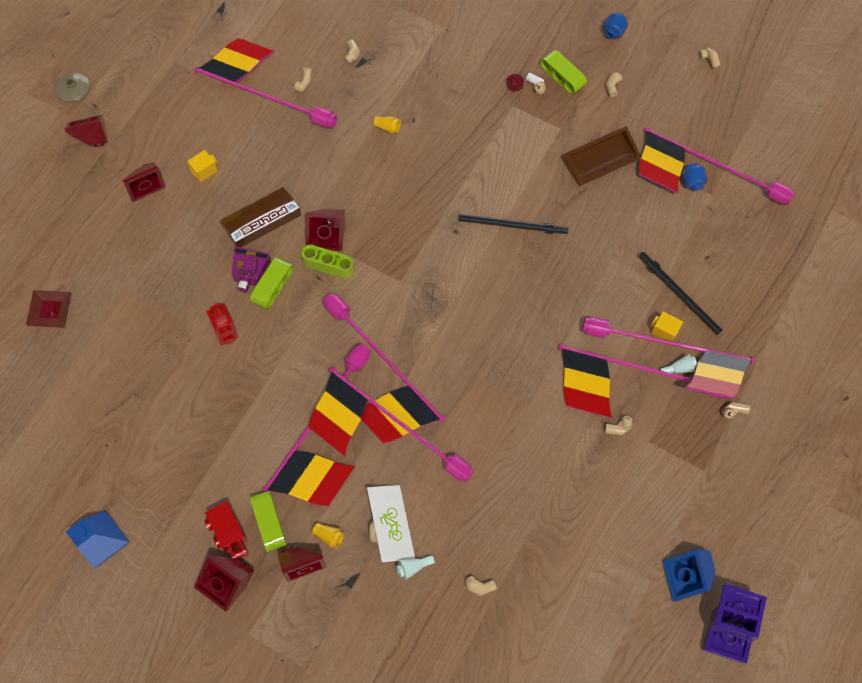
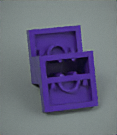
[703,584,767,664]

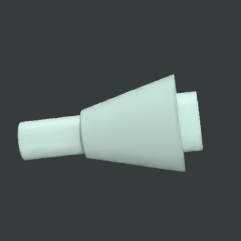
[660,354,697,376]
[396,555,435,580]

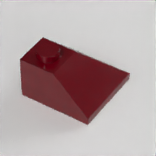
[64,115,107,147]
[123,162,166,202]
[305,209,345,251]
[26,290,71,328]
[278,547,326,582]
[194,555,254,612]

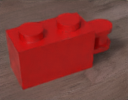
[206,304,238,346]
[204,501,249,559]

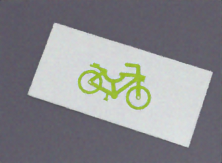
[367,485,415,562]

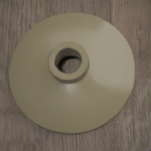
[55,73,90,103]

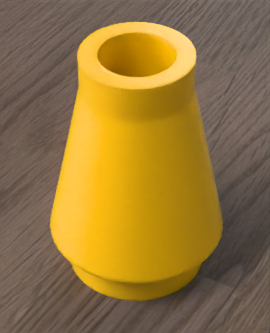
[373,116,401,134]
[312,523,344,548]

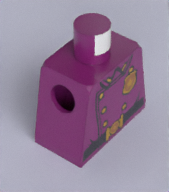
[232,246,272,293]

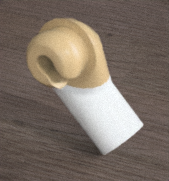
[526,73,546,94]

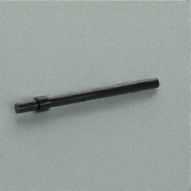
[459,214,568,234]
[639,252,723,335]

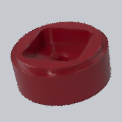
[506,74,524,92]

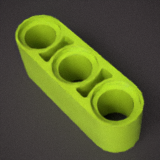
[540,50,587,94]
[301,245,354,279]
[250,257,294,310]
[250,491,287,552]

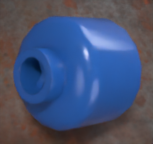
[603,13,628,39]
[682,163,708,191]

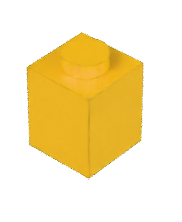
[187,150,218,183]
[651,311,683,341]

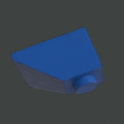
[66,511,130,569]
[663,549,716,602]

